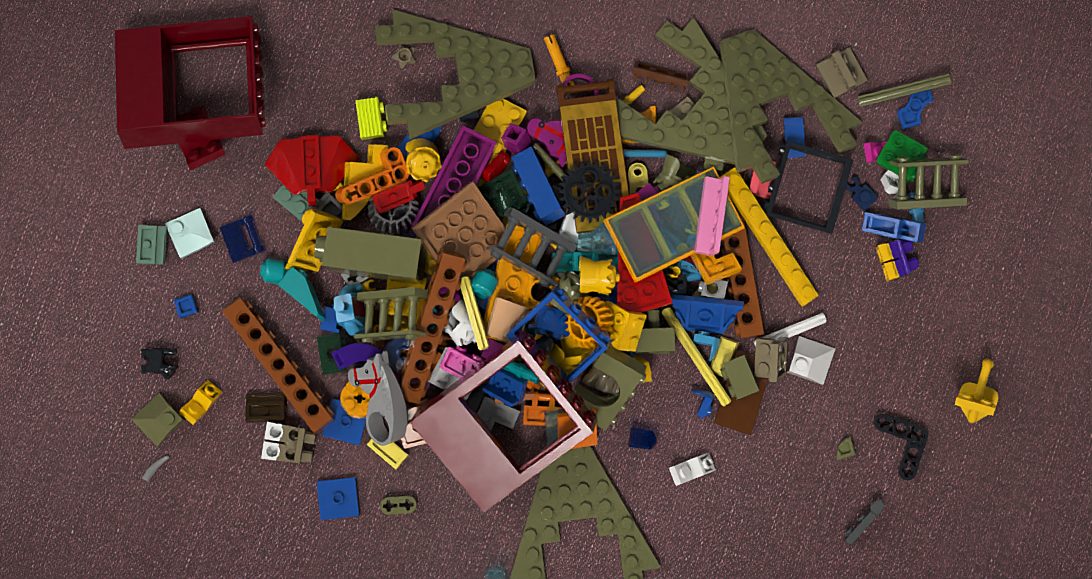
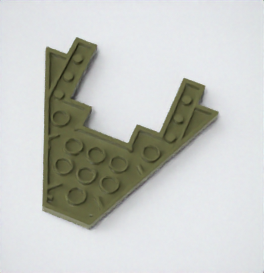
[375,10,536,139]
[608,18,767,165]
[720,29,862,184]
[510,445,660,579]

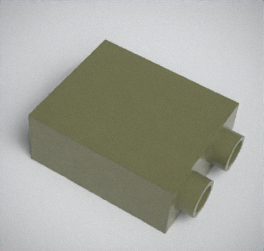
[314,227,427,285]

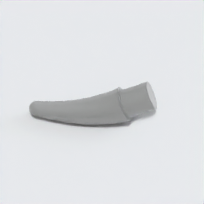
[142,455,169,482]

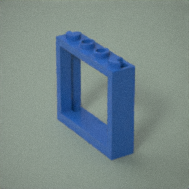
[506,285,613,382]

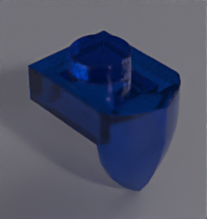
[628,427,658,450]

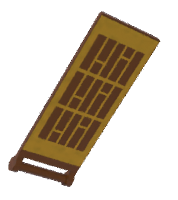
[556,78,629,234]

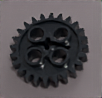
[557,160,621,224]

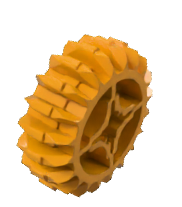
[564,296,614,349]

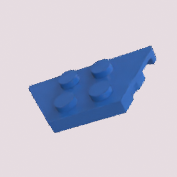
[670,294,744,334]

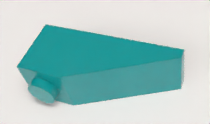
[277,267,326,322]

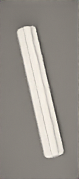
[754,313,827,347]

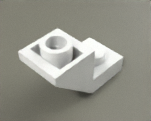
[669,452,716,486]

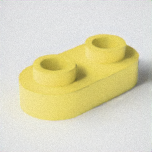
[628,163,648,195]

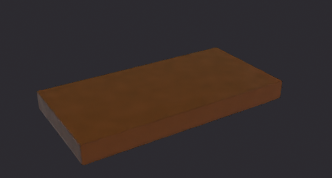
[714,350,768,435]

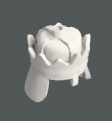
[443,299,484,346]

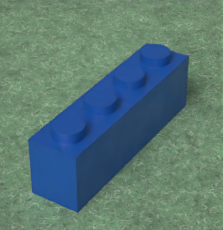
[511,147,566,226]

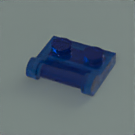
[220,215,265,263]

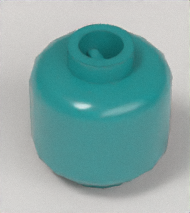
[260,258,289,284]
[471,269,498,299]

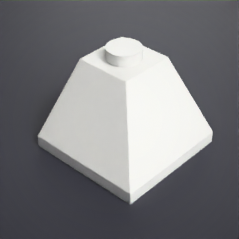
[787,336,835,385]

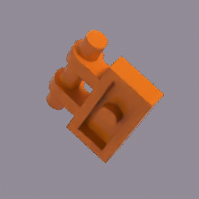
[523,391,562,427]

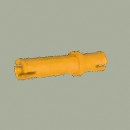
[544,34,575,86]

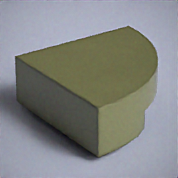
[836,437,856,460]

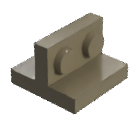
[816,48,868,98]
[754,337,788,382]

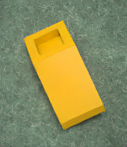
[179,380,222,425]

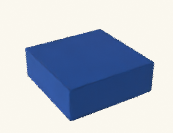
[174,294,198,319]

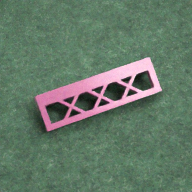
[694,176,730,256]

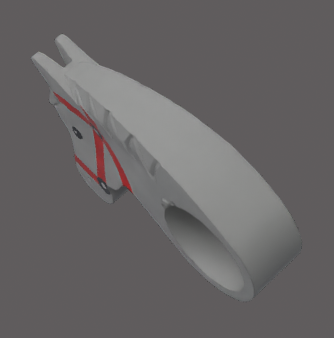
[348,351,407,446]

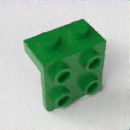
[876,130,928,185]

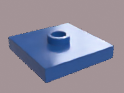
[322,398,366,446]
[317,477,359,520]

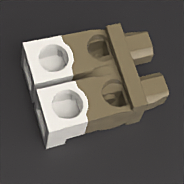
[261,422,316,464]

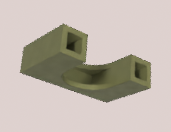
[574,345,646,431]

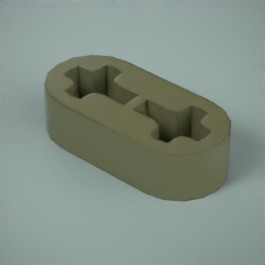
[380,496,417,515]

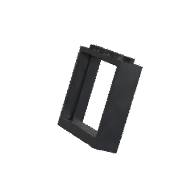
[763,141,853,234]

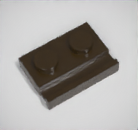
[245,393,285,423]

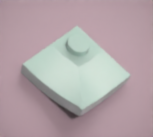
[165,208,214,259]

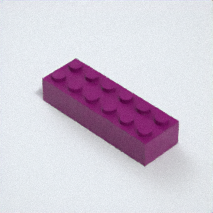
[411,125,497,232]

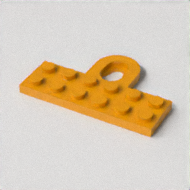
[483,224,560,343]

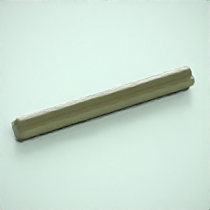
[858,73,952,107]

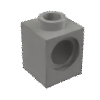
[698,280,728,299]

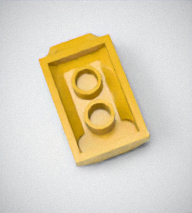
[285,209,343,272]

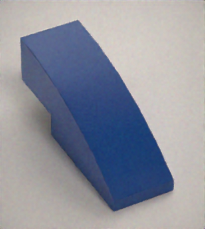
[862,212,927,242]

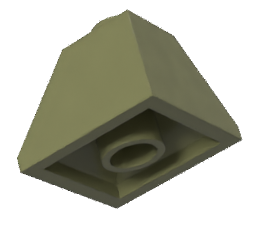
[131,393,186,447]

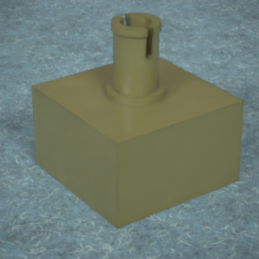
[636,310,675,355]

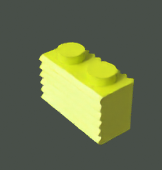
[355,97,387,140]

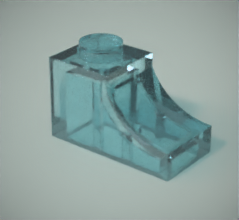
[577,223,619,255]

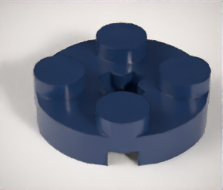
[384,338,423,372]

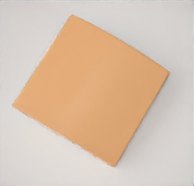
[486,298,530,343]

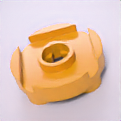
[340,382,370,419]

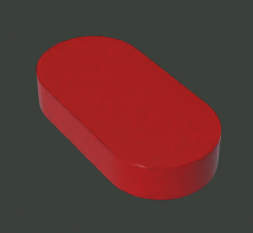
[482,151,510,184]

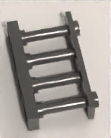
[486,208,578,288]

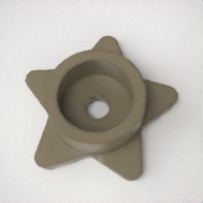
[392,44,416,69]

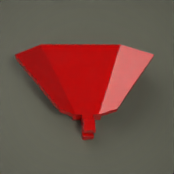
[265,135,360,207]

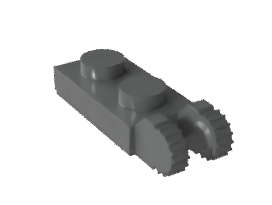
[844,500,884,546]

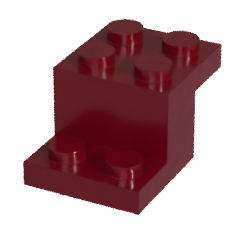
[177,105,225,170]

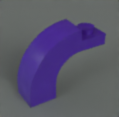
[331,343,383,370]

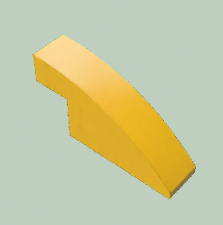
[342,144,388,220]

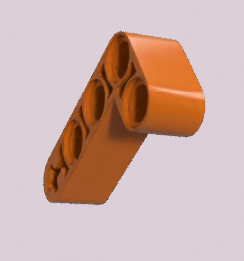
[335,147,409,204]

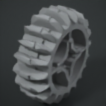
[367,197,419,235]

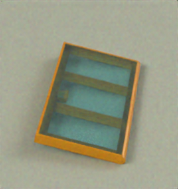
[603,167,744,283]

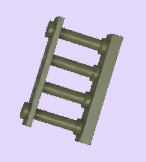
[889,154,969,209]
[354,287,428,344]

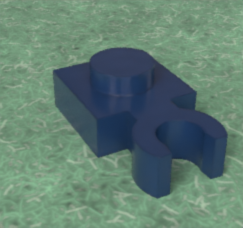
[845,177,878,212]

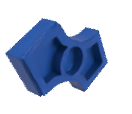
[896,90,934,130]

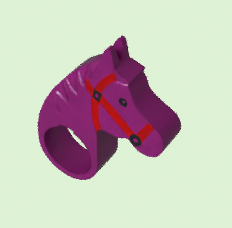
[526,74,599,168]

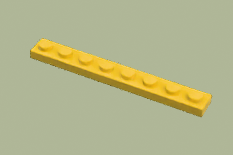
[720,167,819,307]

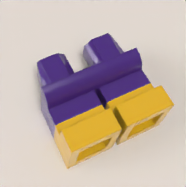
[876,240,919,282]

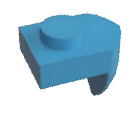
[693,331,721,361]

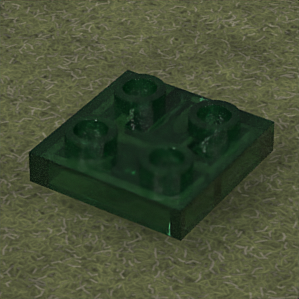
[478,169,529,219]

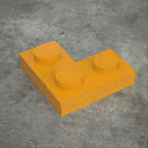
[690,253,742,285]

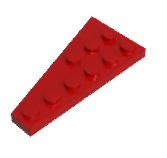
[617,193,673,313]

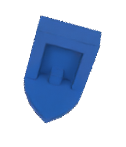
[691,389,715,419]

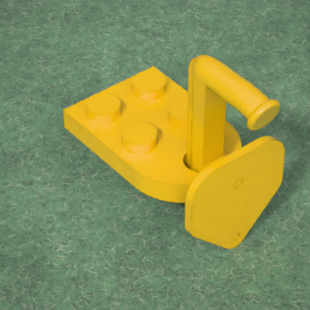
[955,359,998,423]

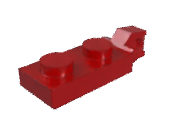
[371,180,426,214]

